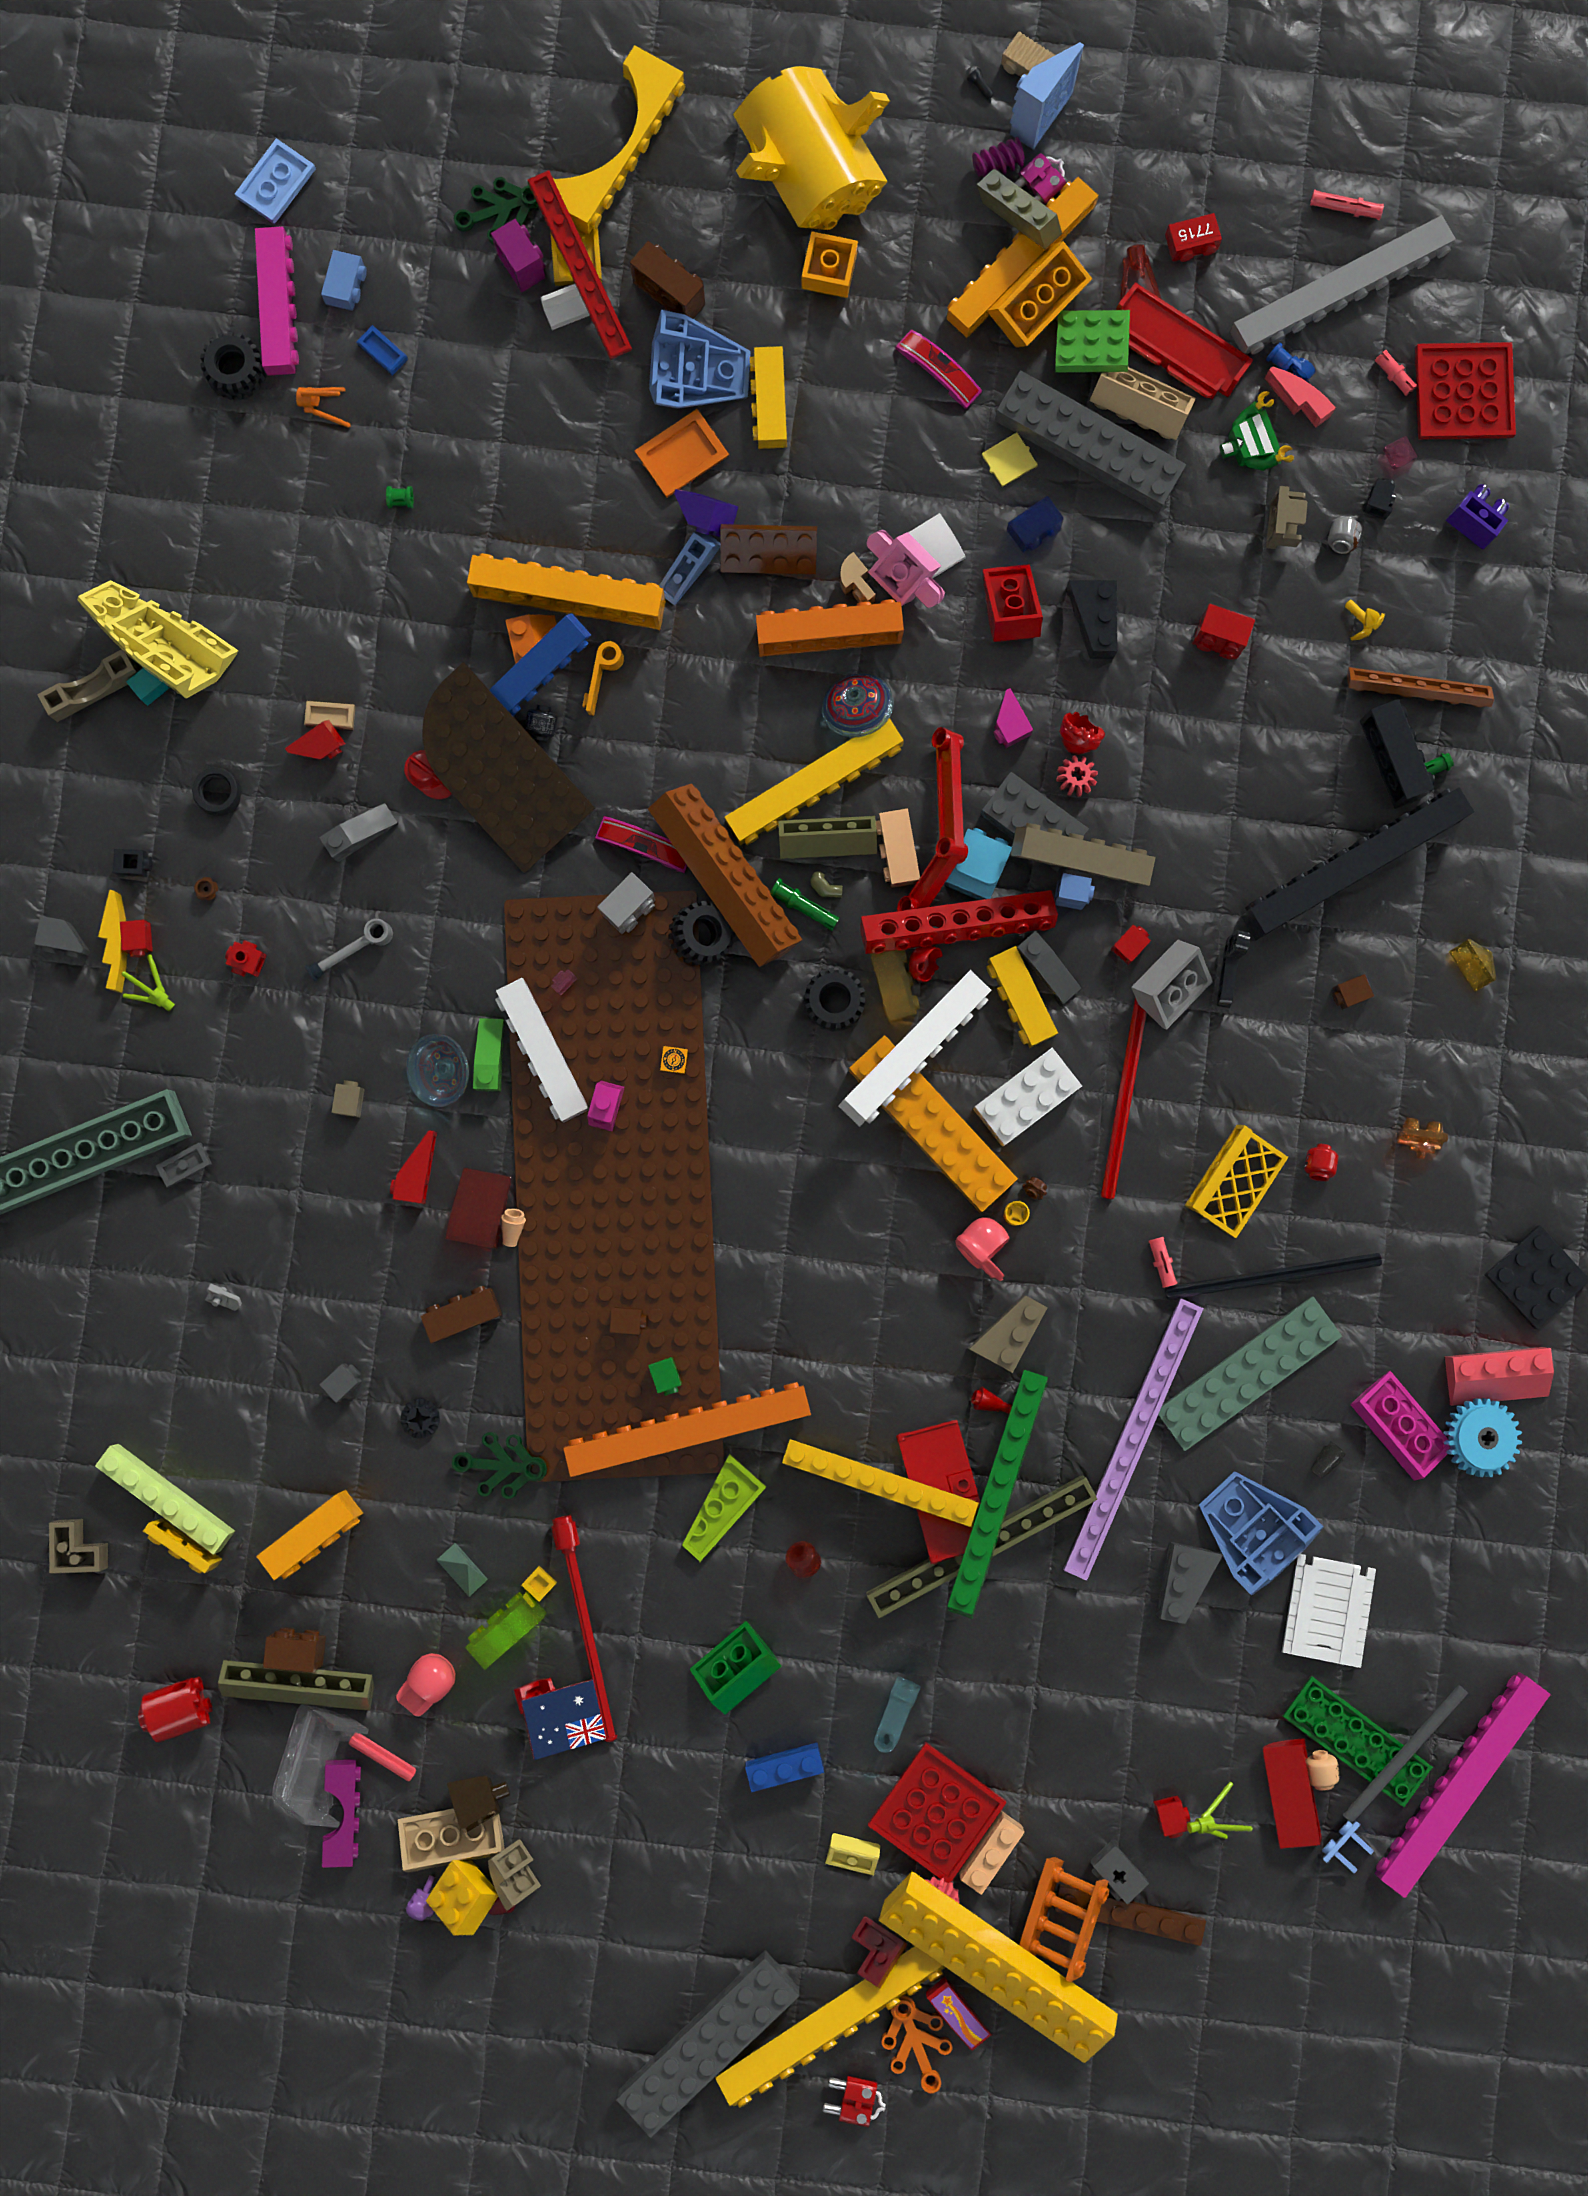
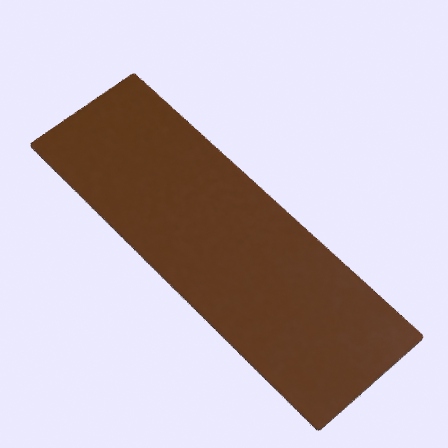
[504,890,724,1482]

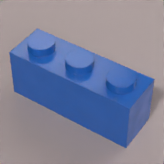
[745,1742,824,1792]

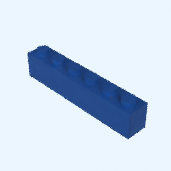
[490,613,591,716]

